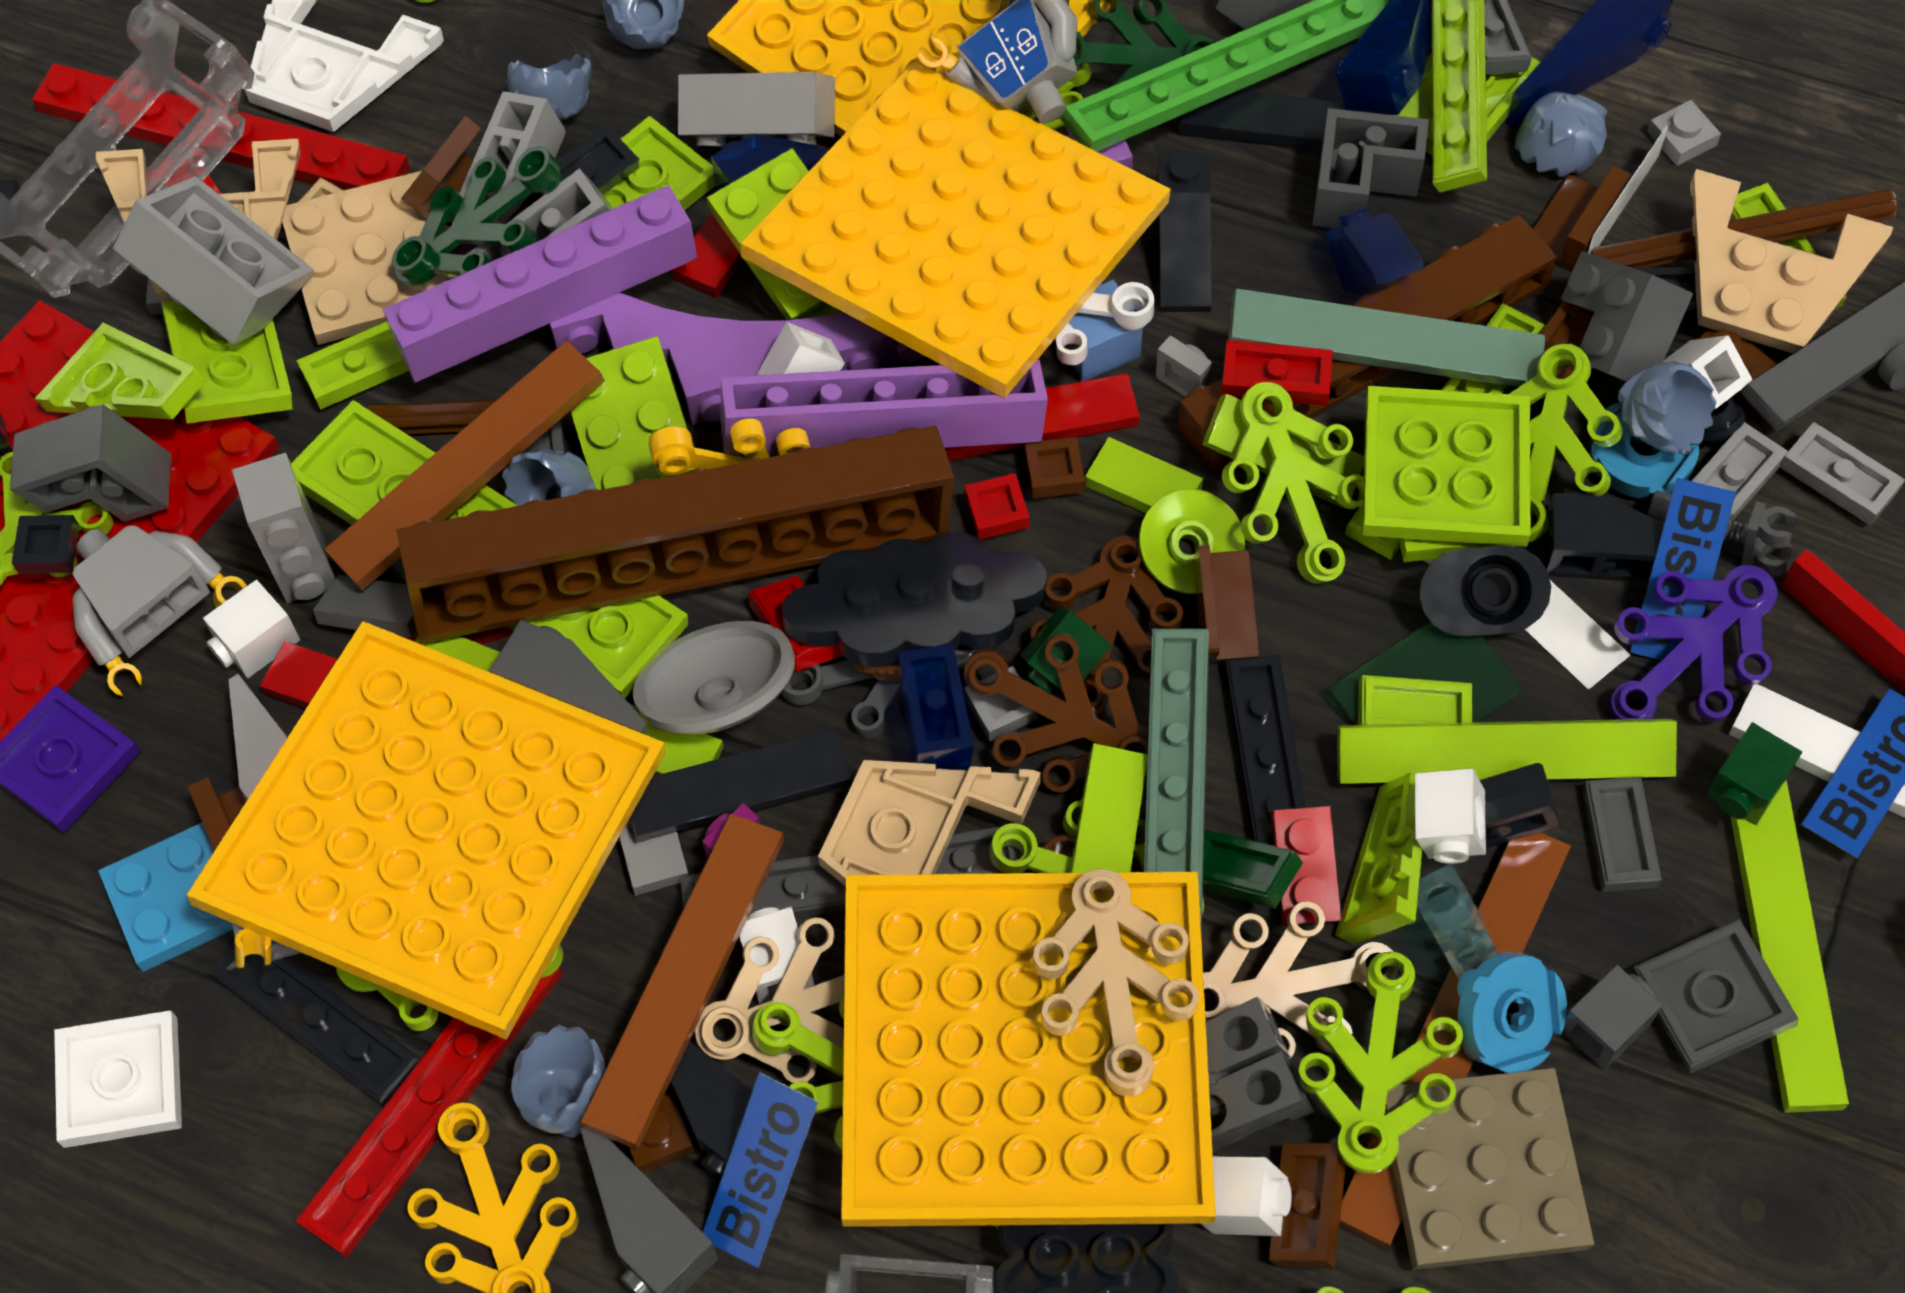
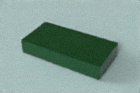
[1203,829,1303,909]

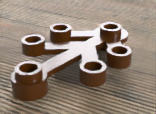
[1031,536,1183,720]
[964,633,1149,792]

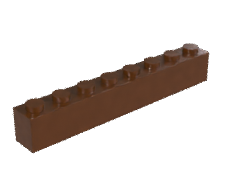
[1178,215,1557,474]

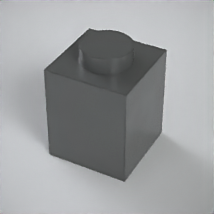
[1562,965,1662,1071]

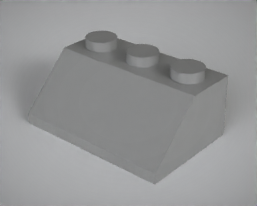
[112,176,314,345]

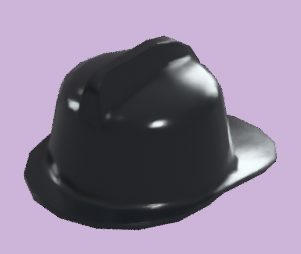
[1419,546,1552,636]

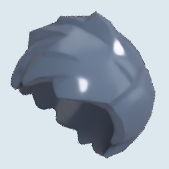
[602,0,684,50]
[506,55,591,121]
[1515,92,1607,177]
[1618,361,1717,454]
[502,449,597,506]
[511,1024,606,1138]

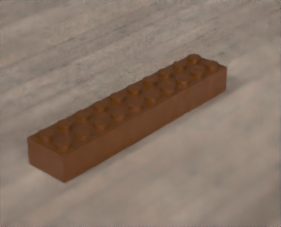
[396,425,954,644]

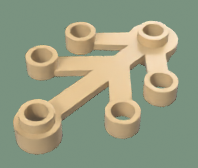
[1033,869,1199,1097]
[1203,902,1398,1059]
[694,917,845,1083]

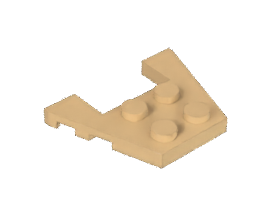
[95,139,301,300]
[1690,169,1893,354]
[818,760,1041,886]

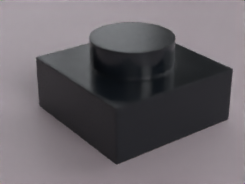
[12,515,80,574]

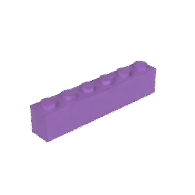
[382,185,697,382]
[720,360,1048,458]

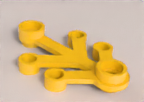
[648,419,811,476]
[407,1103,579,1293]

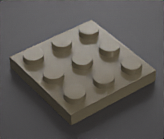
[1384,1068,1595,1270]

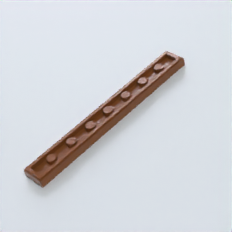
[1339,832,1571,1251]

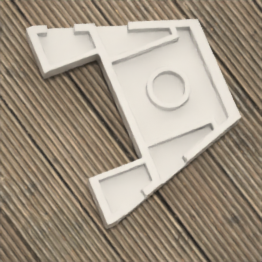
[245,0,444,132]

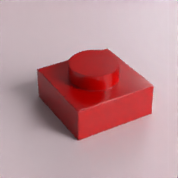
[964,473,1030,540]

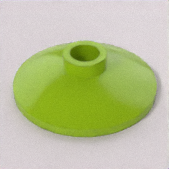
[1139,489,1245,595]

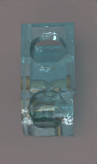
[1417,864,1499,981]

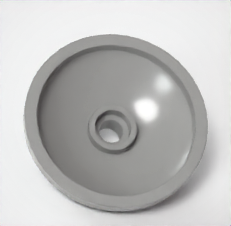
[633,621,795,735]

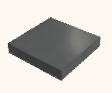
[1634,919,1799,1074]

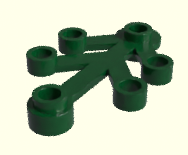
[1073,0,1216,94]
[392,146,562,286]

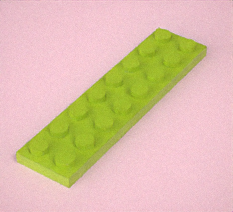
[291,400,689,699]

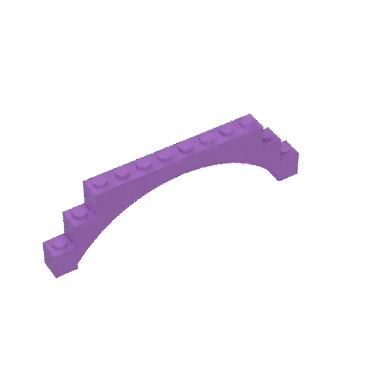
[549,125,1133,425]

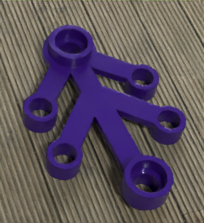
[1608,565,1777,722]

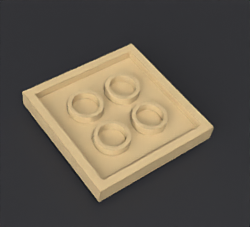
[282,171,458,345]

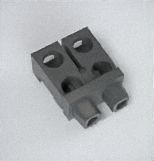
[1206,996,1314,1152]

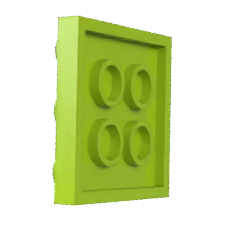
[1362,386,1531,547]

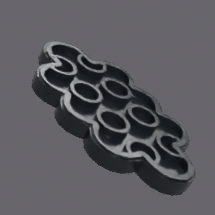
[782,533,1047,667]
[992,1224,1180,1293]

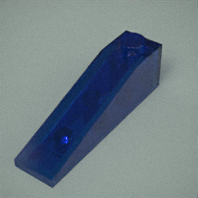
[1334,0,1432,116]
[1506,0,1673,128]

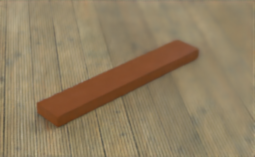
[324,340,605,591]
[581,813,784,1150]

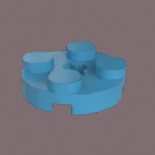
[1589,402,1699,503]
[1457,952,1567,1073]

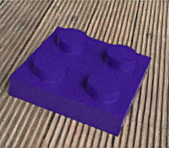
[0,685,141,834]

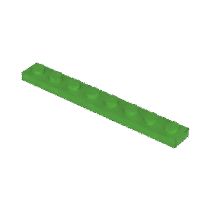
[1061,0,1407,152]

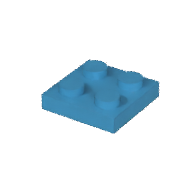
[98,822,233,972]

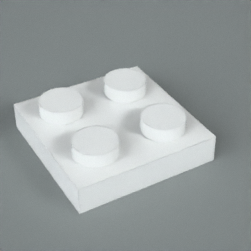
[54,1010,182,1148]

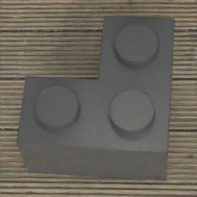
[1312,108,1429,231]
[1561,251,1693,382]
[10,404,171,522]

